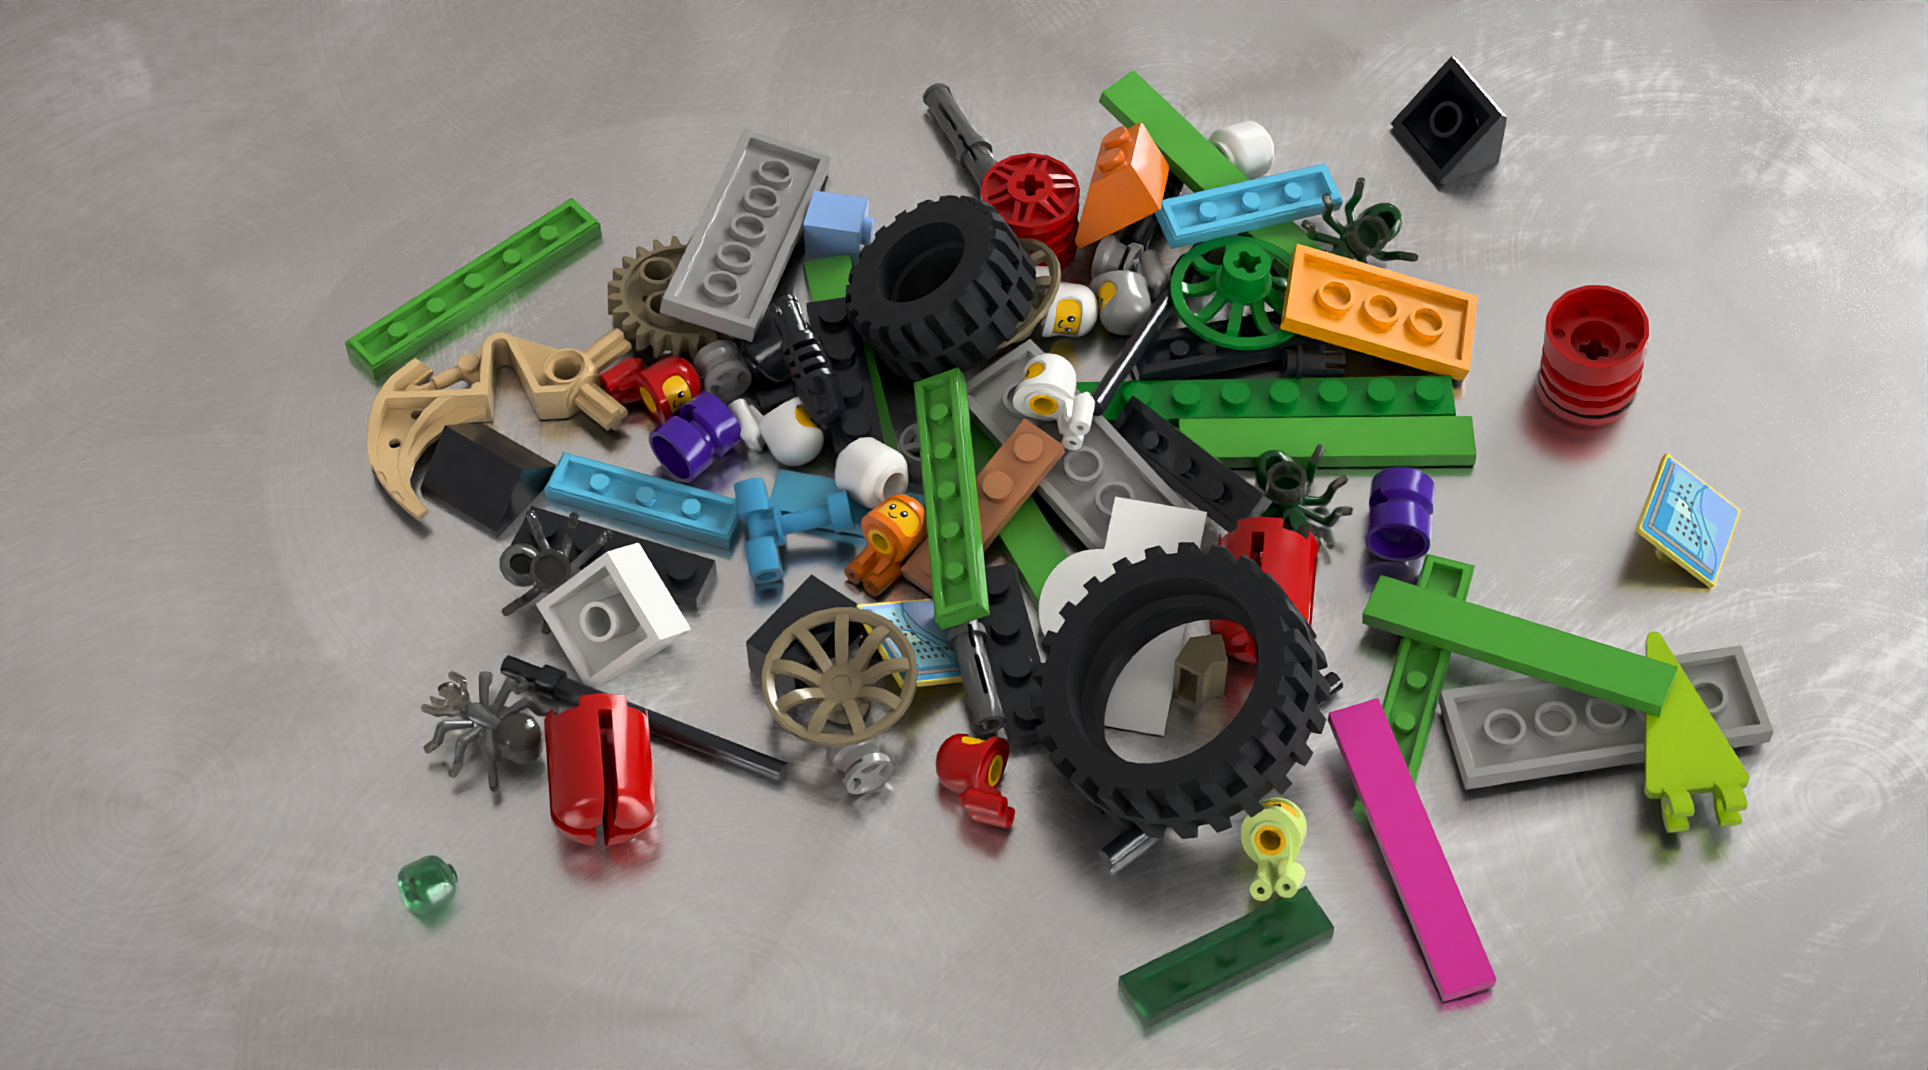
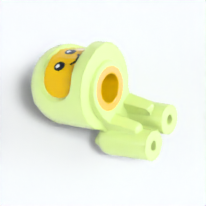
[1241,798,1307,901]

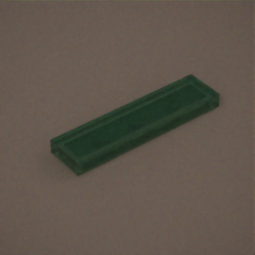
[1118,886,1335,1029]

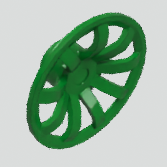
[1170,236,1296,350]

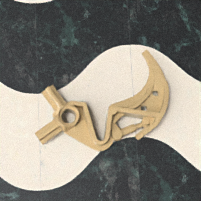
[367,328,632,521]

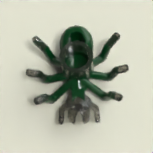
[1301,177,1419,264]
[1255,444,1353,552]

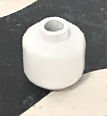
[1208,120,1274,180]
[834,437,909,510]

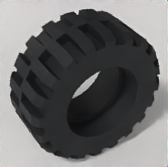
[845,195,1036,381]

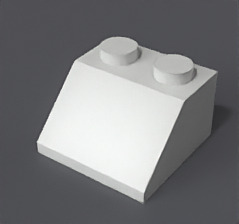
[536,543,691,688]

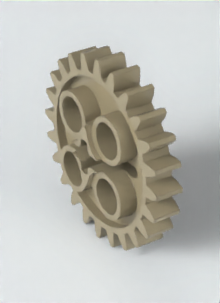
[607,236,743,360]

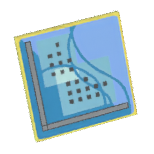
[1635,453,1741,588]
[856,598,962,689]

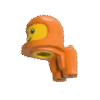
[844,494,927,597]

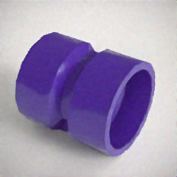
[649,392,742,483]
[1365,467,1436,562]

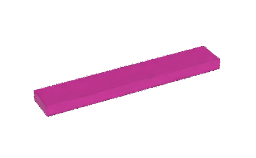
[1328,698,1496,1002]

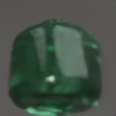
[397,855,458,915]

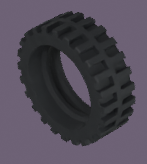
[1031,542,1330,839]

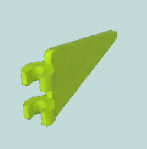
[1644,631,1750,833]

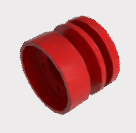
[980,153,1080,271]
[1540,285,1649,415]

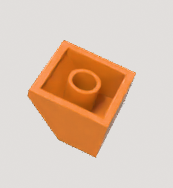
[1075,122,1170,249]

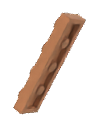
[900,418,1065,598]

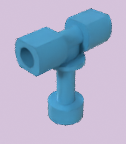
[733,478,856,584]

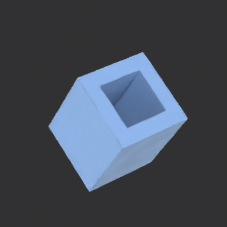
[803,190,876,263]

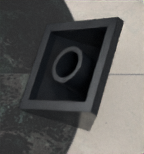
[1391,56,1507,185]
[420,423,556,538]

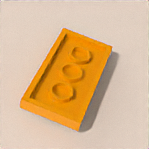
[1280,244,1478,381]

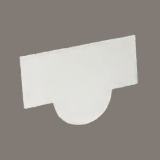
[1039,497,1207,736]

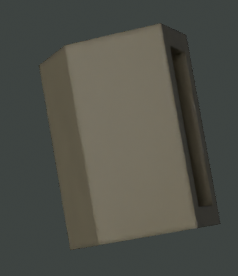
[1172,634,1228,710]

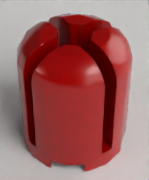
[1209,517,1319,664]
[544,693,656,846]

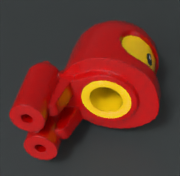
[599,356,701,423]
[935,733,1015,829]

